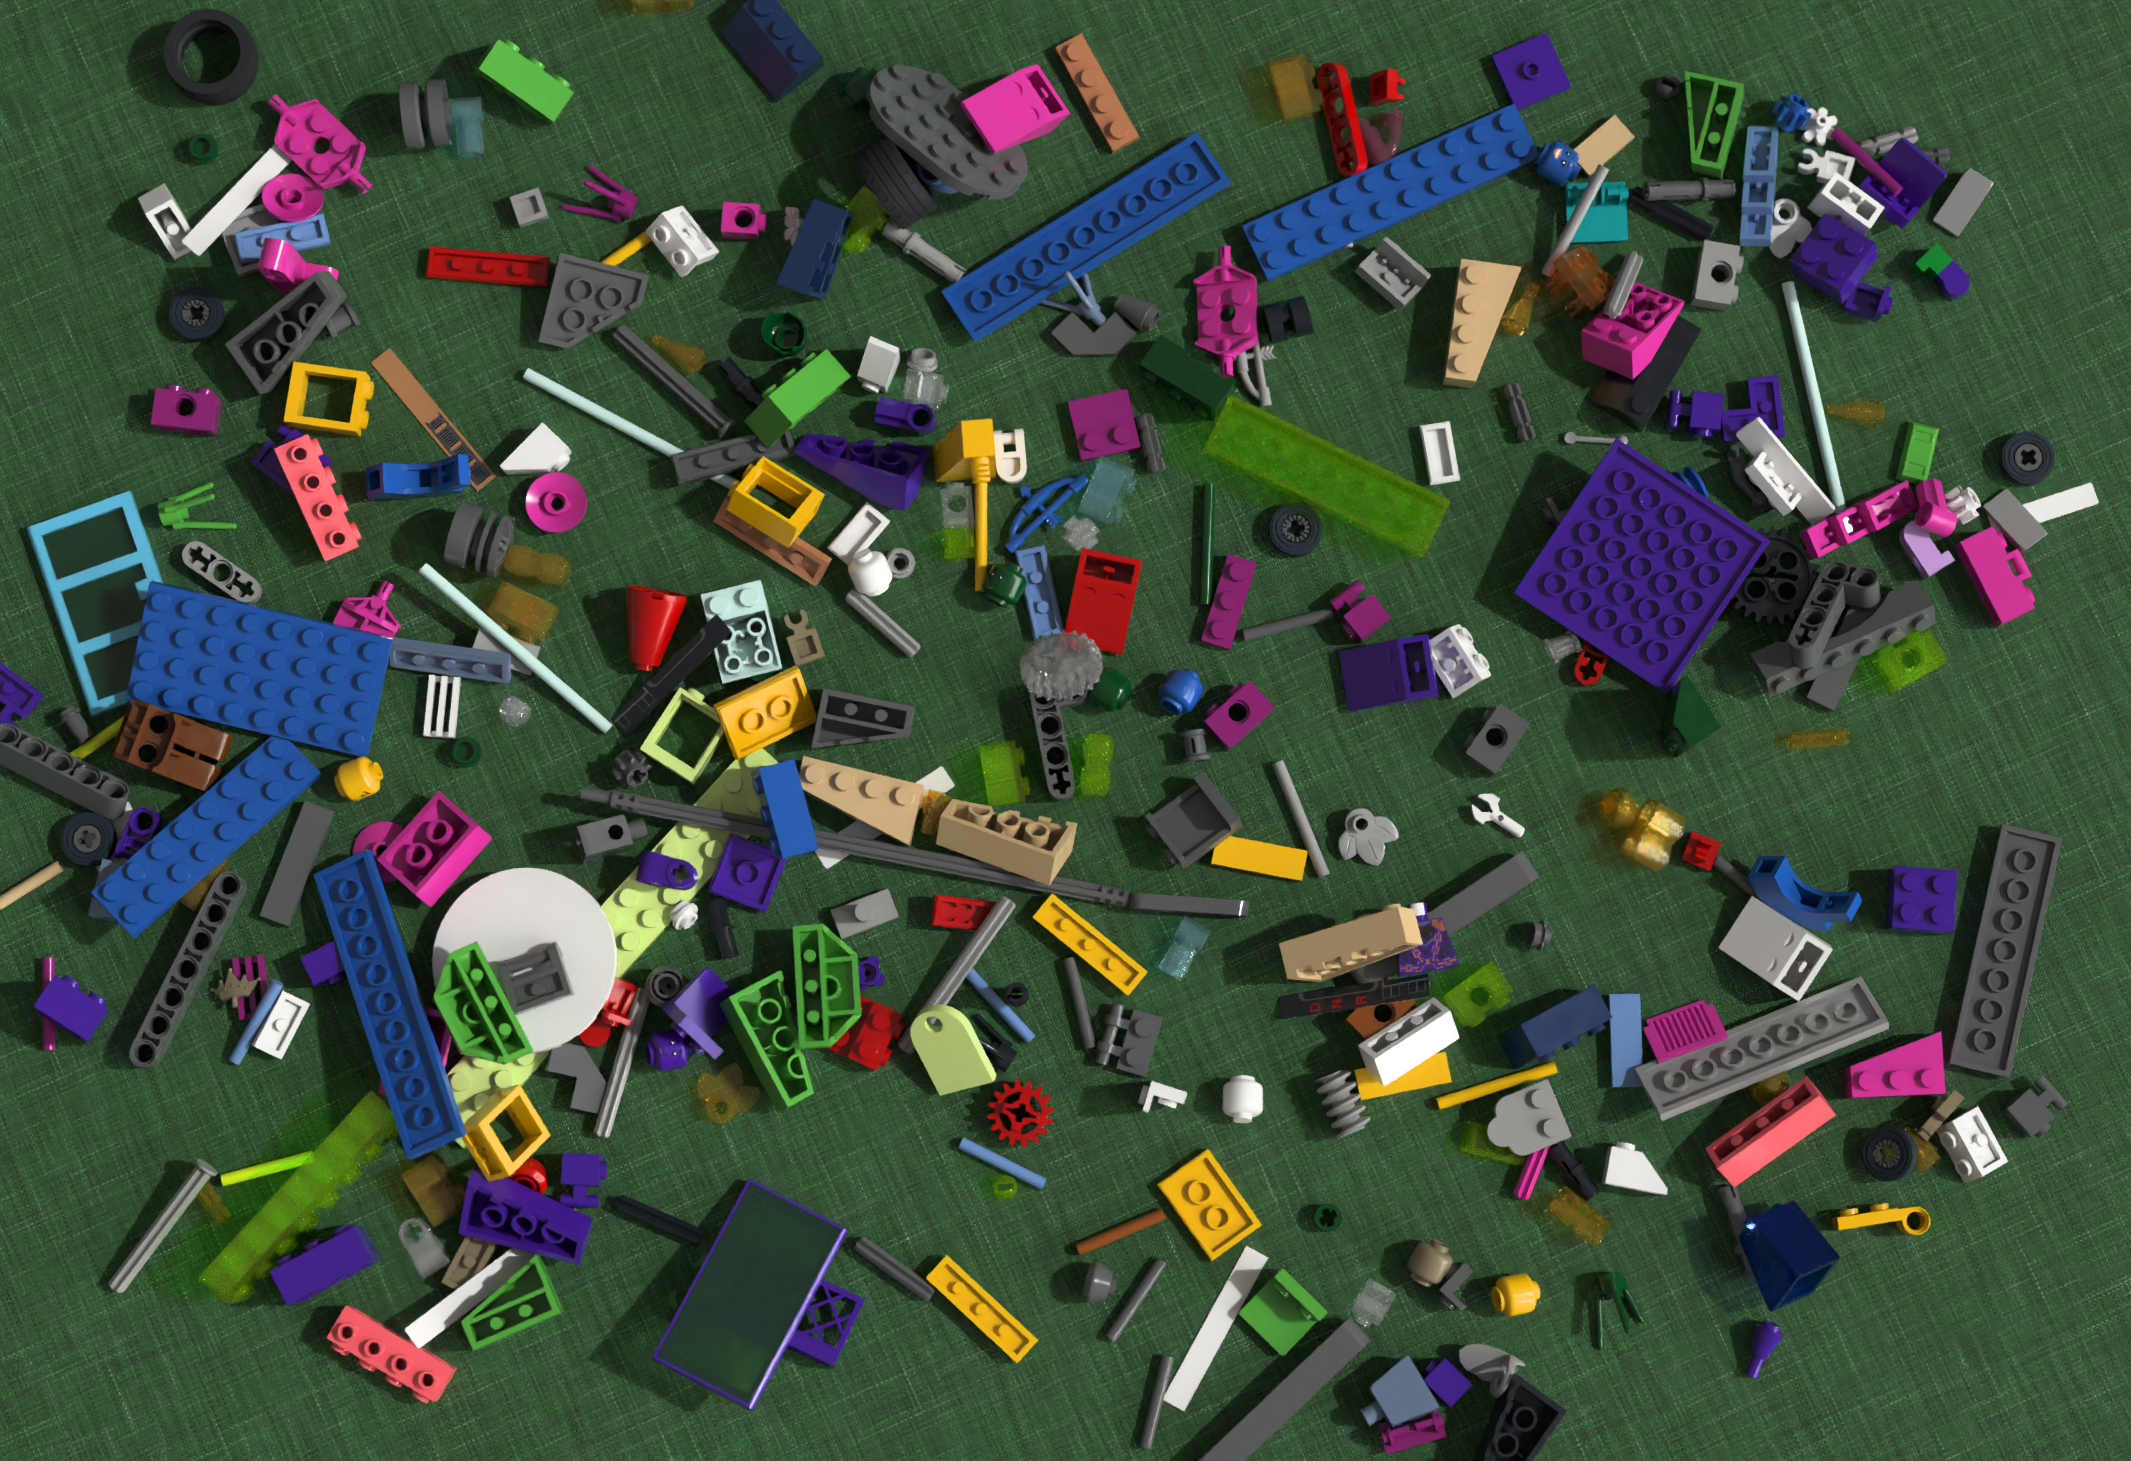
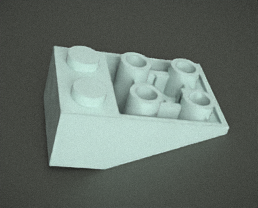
[701,580,782,684]

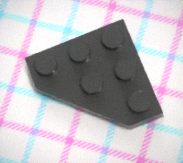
[538,252,649,349]

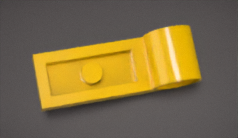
[1831,1203,1930,1235]

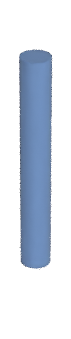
[966,968,1036,1044]
[229,979,283,1065]
[958,1137,1047,1190]

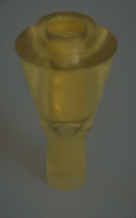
[1500,282,1540,336]
[651,333,706,374]
[1828,399,1885,429]

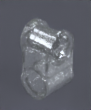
[399,1218,451,1279]

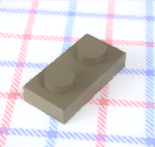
[441,1236,498,1290]

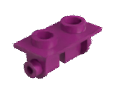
[1377,1411,1447,1454]

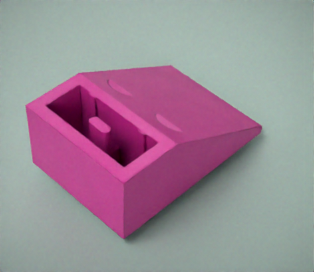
[960,64,1070,154]
[1581,281,1684,380]

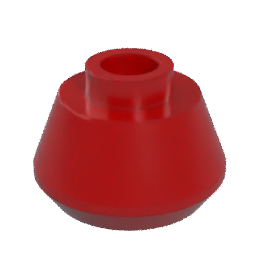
[507,1158,547,1194]

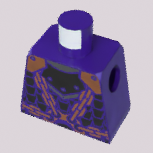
[1397,902,1458,977]

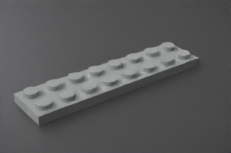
[1635,976,1889,1121]

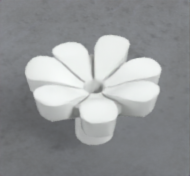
[1801,108,1837,146]
[784,207,804,246]

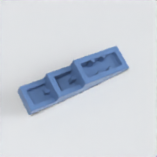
[1740,126,1779,247]

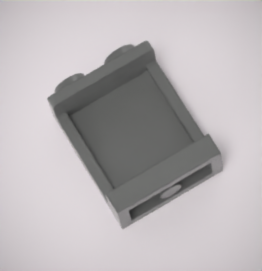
[1144,771,1243,870]

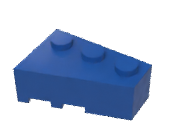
[751,759,819,860]

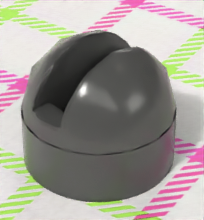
[1655,74,1680,100]

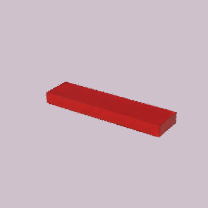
[426,246,551,289]

